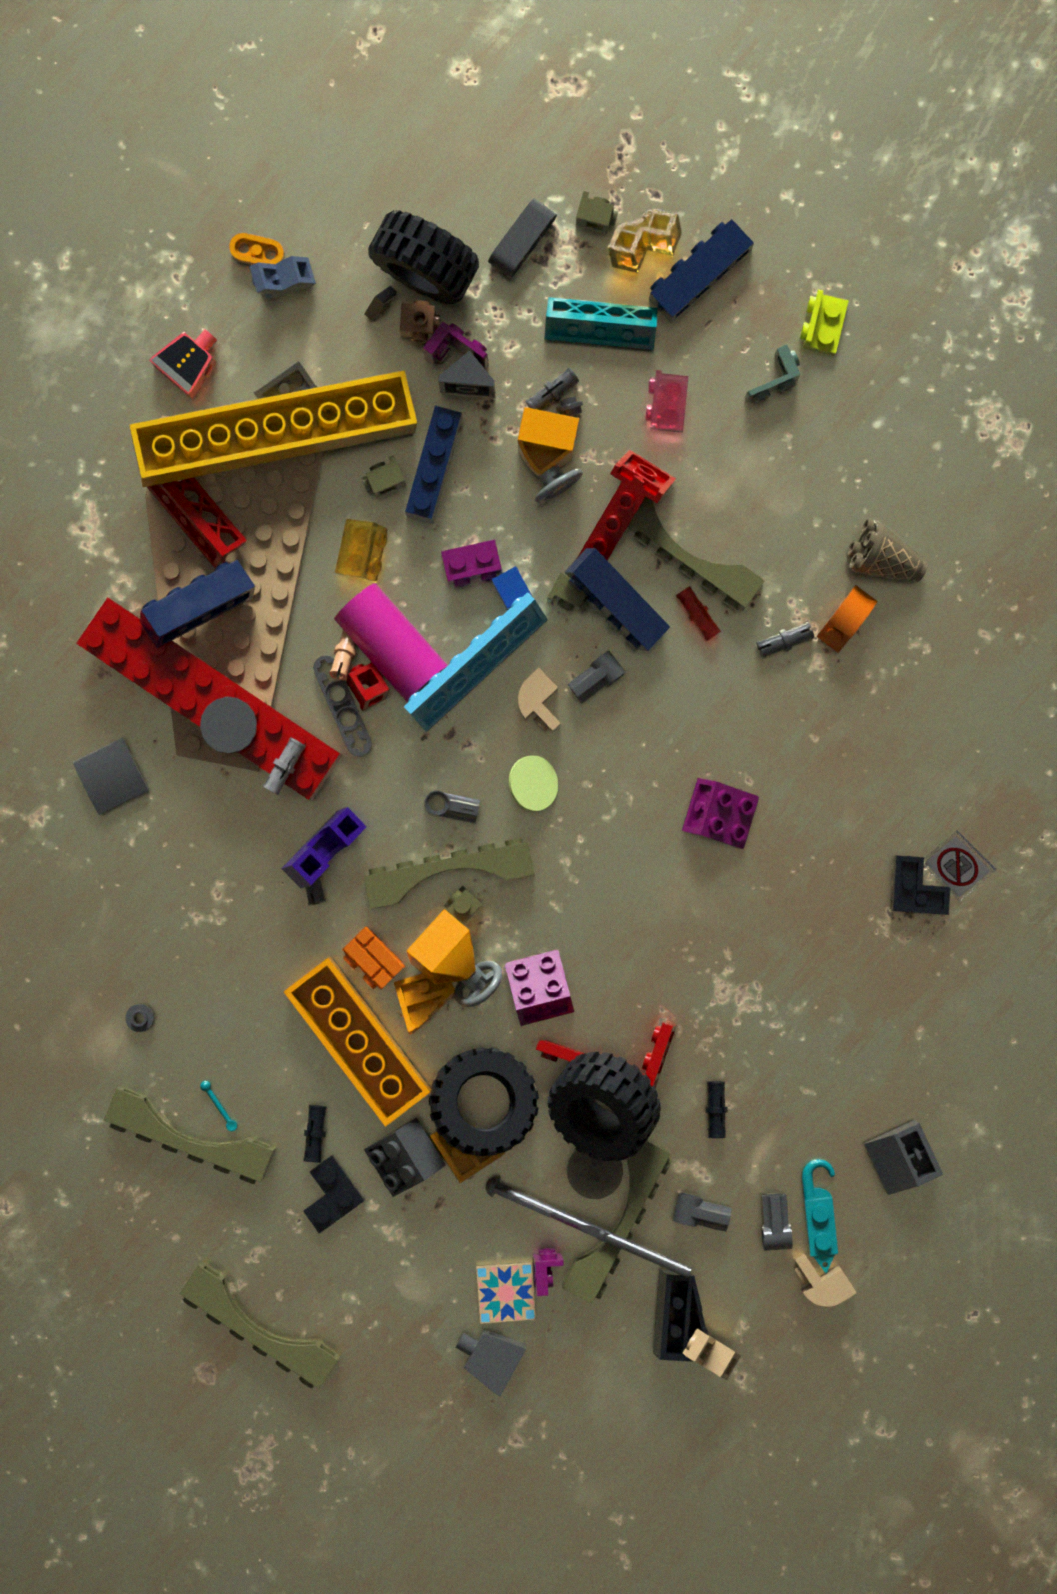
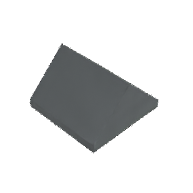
[438,351,496,398]

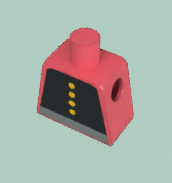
[149,329,217,400]

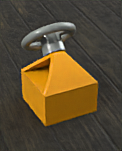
[517,407,583,504]
[407,909,502,1007]

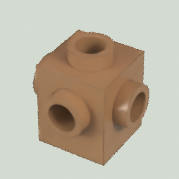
[399,300,441,343]

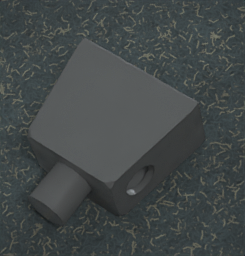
[455,1329,526,1396]

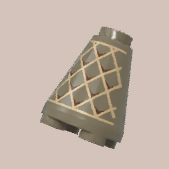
[847,518,928,582]

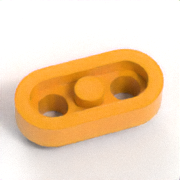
[229,233,285,265]

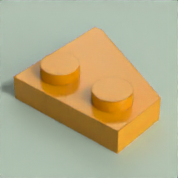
[394,974,455,1035]
[429,1131,505,1183]

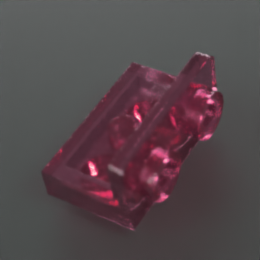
[645,370,689,433]

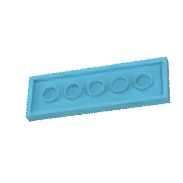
[404,592,548,732]

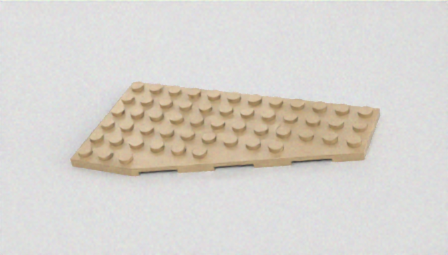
[145,415,324,772]

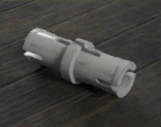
[263,737,306,795]

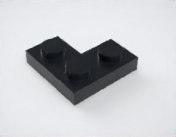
[891,855,950,915]
[303,1155,365,1234]

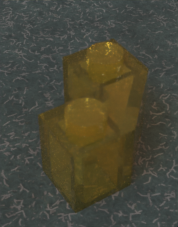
[608,208,682,273]

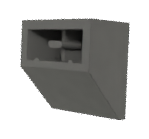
[364,1118,446,1197]
[864,1120,944,1195]

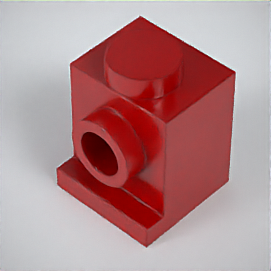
[346,662,390,711]

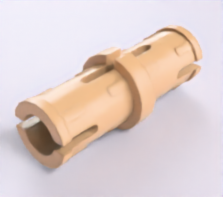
[329,630,356,680]

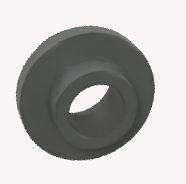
[556,397,583,416]
[125,1004,154,1032]

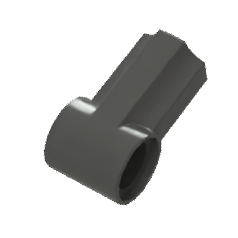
[568,651,626,703]
[424,791,480,823]
[672,1193,732,1232]
[762,1193,793,1251]

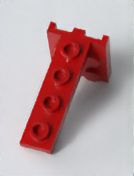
[576,450,676,561]
[536,1022,677,1088]

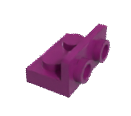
[441,539,502,588]
[533,1248,564,1296]

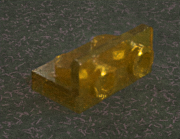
[335,519,387,582]

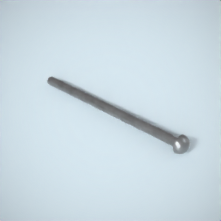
[485,1176,692,1278]

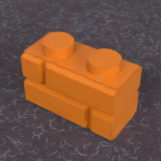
[342,926,406,990]

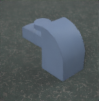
[249,256,316,299]

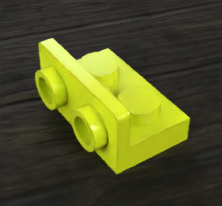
[800,289,849,356]

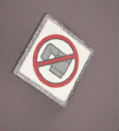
[924,830,997,901]

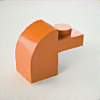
[816,585,878,653]

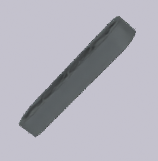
[313,655,372,757]

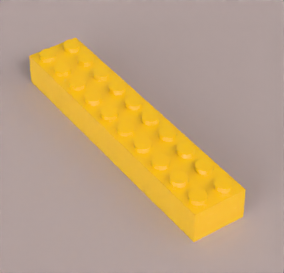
[129,370,417,487]

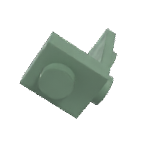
[745,345,800,403]

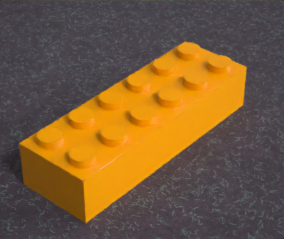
[283,957,431,1127]

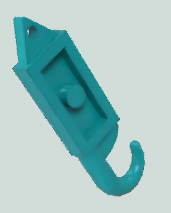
[802,1159,838,1273]

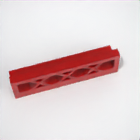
[147,477,247,569]

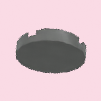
[200,697,257,753]

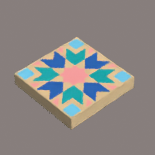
[476,1262,536,1324]

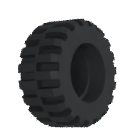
[368,210,479,304]
[429,1047,539,1156]
[547,1051,661,1162]

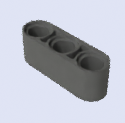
[488,198,557,279]

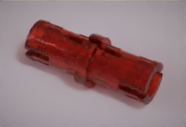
[676,586,721,641]

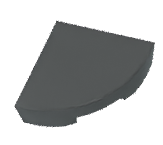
[364,285,397,320]

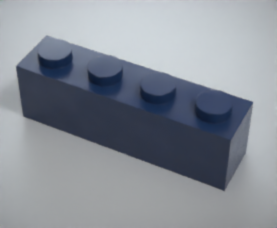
[649,219,754,323]
[405,405,463,524]
[564,548,670,651]
[139,560,255,648]

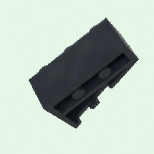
[653,1269,709,1362]

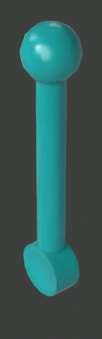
[200,1081,238,1131]

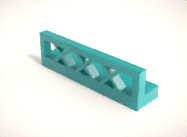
[544,297,658,350]

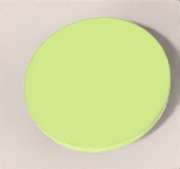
[509,756,558,811]

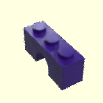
[281,807,366,889]

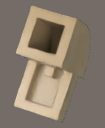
[518,668,561,733]
[794,1254,857,1307]
[683,1329,741,1380]

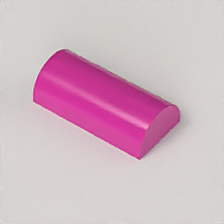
[334,583,448,702]

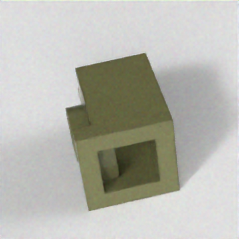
[576,191,619,233]
[361,455,406,498]
[547,573,589,612]
[444,885,483,925]

